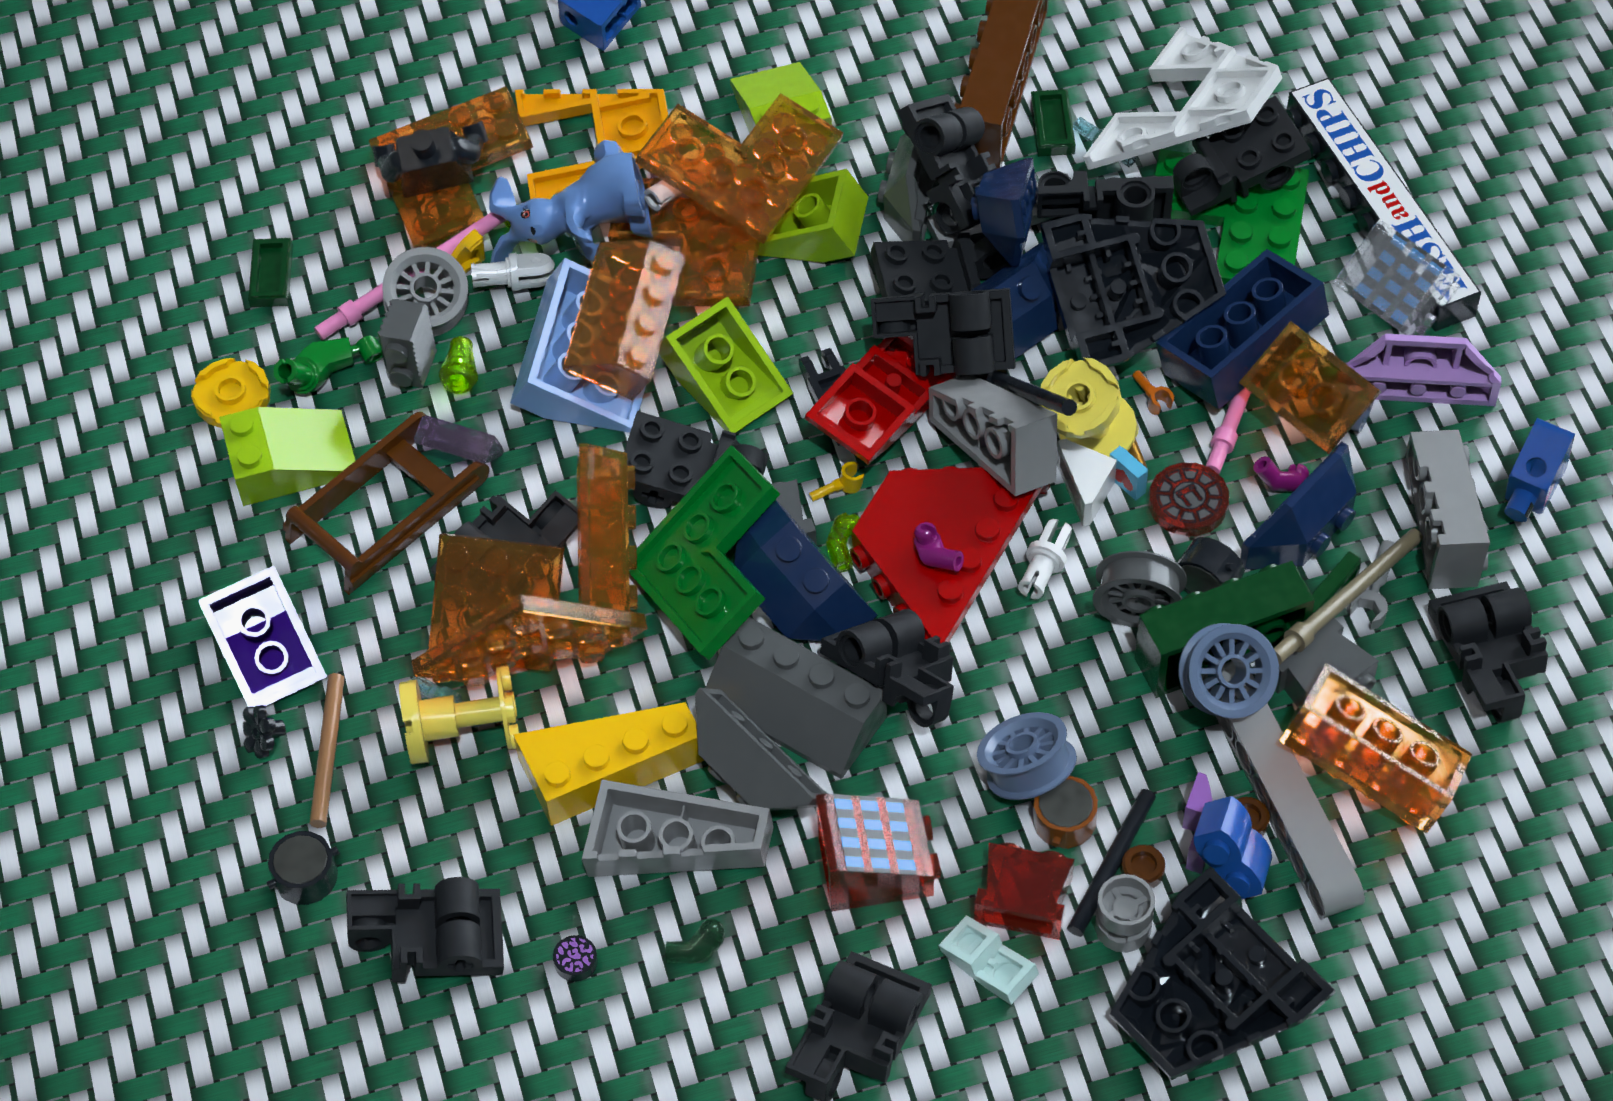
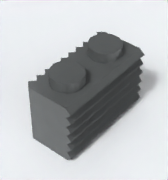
[377,299,437,388]

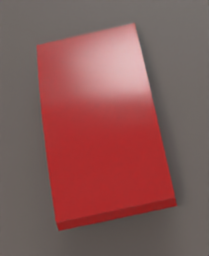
[804,336,957,464]

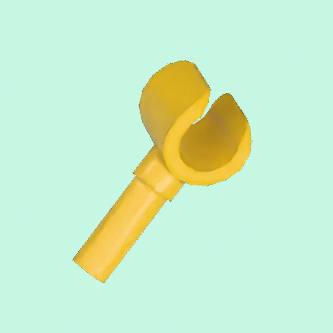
[809,461,864,502]

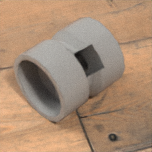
[1095,874,1155,953]

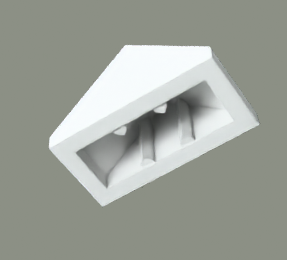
[1057,439,1117,527]

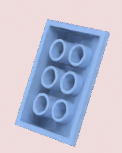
[510,258,668,433]

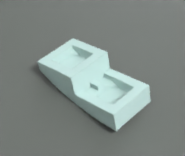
[938,915,1039,1005]

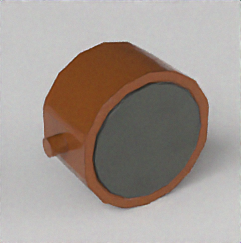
[1033,776,1098,849]

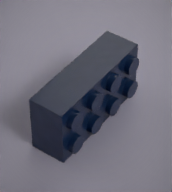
[1156,249,1330,410]

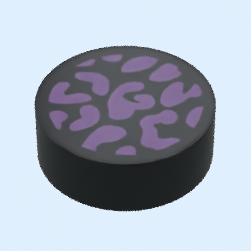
[553,935,598,982]

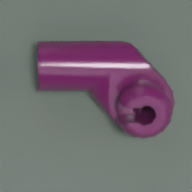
[1253,456,1309,492]
[914,522,964,571]

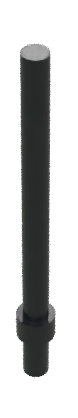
[974,370,1077,416]

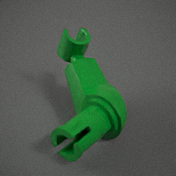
[273,336,383,394]

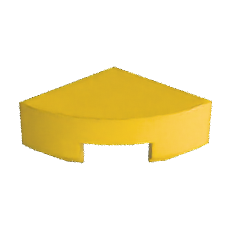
[451,229,485,273]

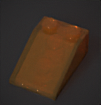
[1239,321,1381,454]

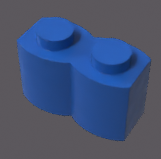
[1194,796,1272,899]

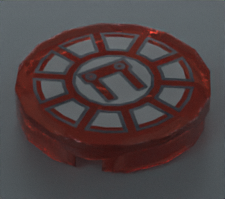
[1149,462,1229,536]

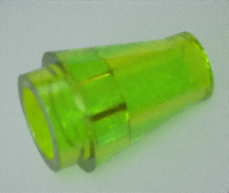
[439,336,478,394]

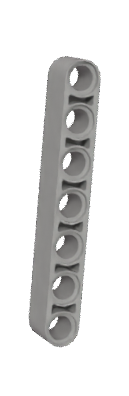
[1201,661,1365,918]

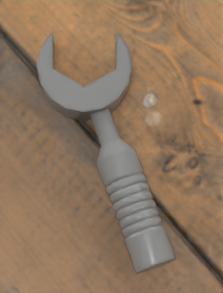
[1349,540,1394,630]

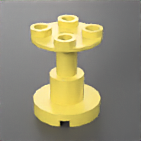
[1040,358,1139,457]
[399,665,519,765]

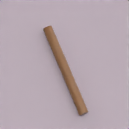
[310,673,345,828]

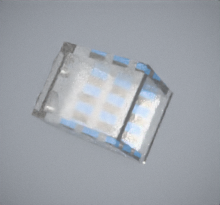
[1333,218,1461,336]

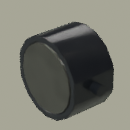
[1178,537,1245,594]
[266,831,340,905]

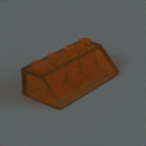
[562,240,685,401]
[577,443,638,622]
[1279,663,1472,834]

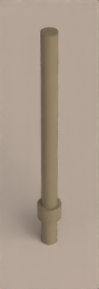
[1274,528,1423,665]

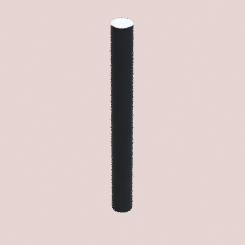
[1067,789,1156,937]

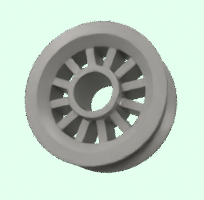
[382,247,468,336]

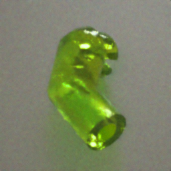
[826,512,860,573]

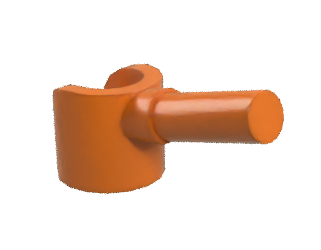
[1132,370,1174,415]

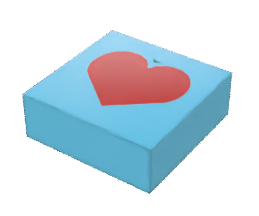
[1110,446,1148,501]

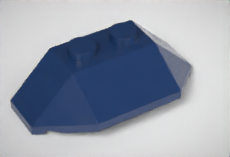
[971,157,1038,266]
[971,243,1059,359]
[1240,441,1357,570]
[734,499,878,641]

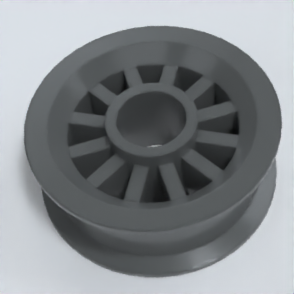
[1093,551,1187,628]

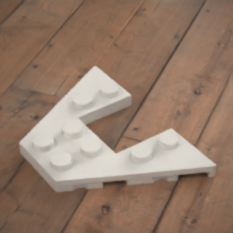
[1083,27,1282,170]

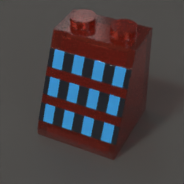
[816,794,941,912]

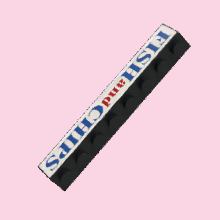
[1286,78,1481,332]

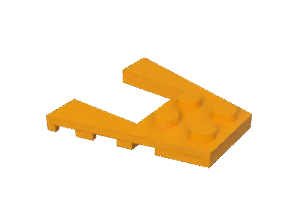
[515,89,675,199]

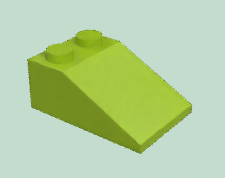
[730,62,832,164]
[735,169,869,263]
[655,296,794,433]
[219,407,355,506]

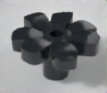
[243,705,286,758]

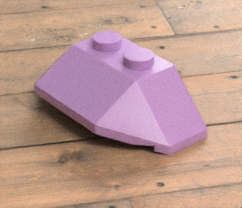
[1338,334,1501,406]

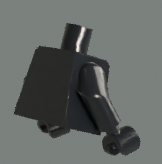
[372,120,489,198]

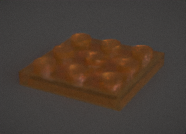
[428,533,564,671]

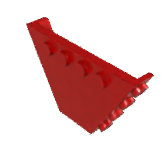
[850,466,1050,643]

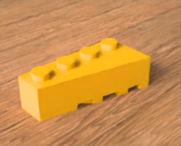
[513,702,704,826]

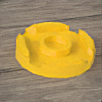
[191,358,271,428]

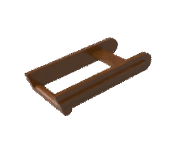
[283,412,489,595]

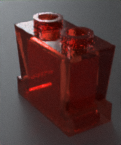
[974,843,1074,940]

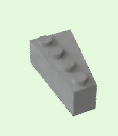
[929,375,1059,496]
[1405,430,1490,589]
[582,780,773,877]

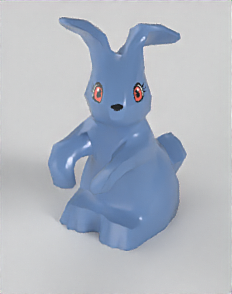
[489,140,653,263]

